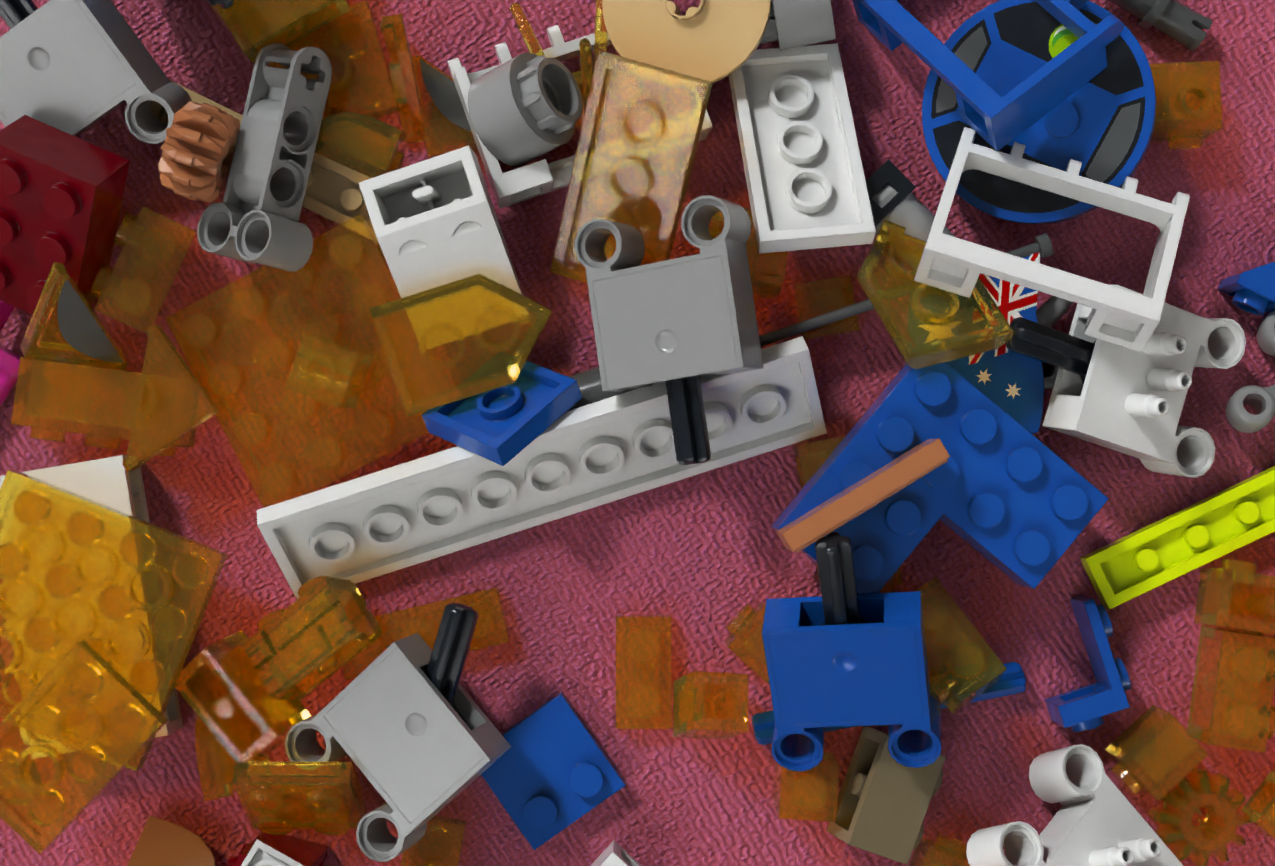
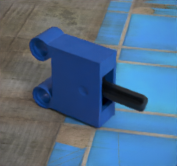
[762,532,942,772]

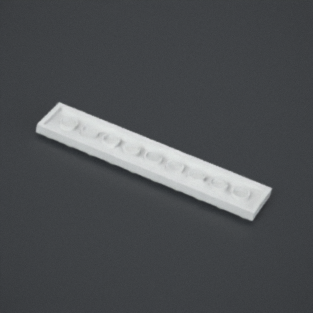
[256,336,827,602]

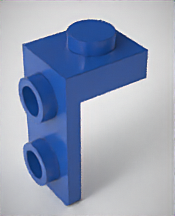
[1045,595,1131,732]

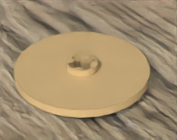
[602,0,772,88]

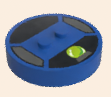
[922,0,1157,225]

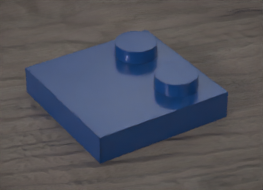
[421,350,583,466]
[481,692,626,850]

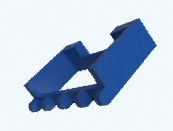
[852,0,1124,151]

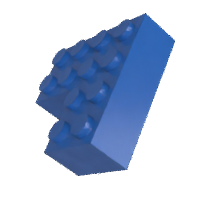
[771,348,1109,594]

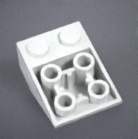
[359,145,530,351]

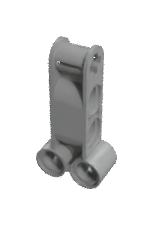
[197,43,332,272]

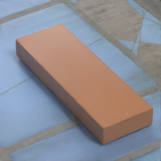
[776,438,950,553]

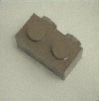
[826,726,946,865]

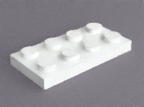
[729,43,876,254]

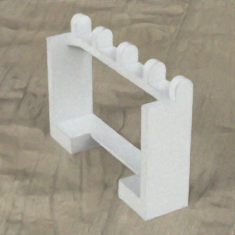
[447,10,713,209]
[914,127,1190,352]

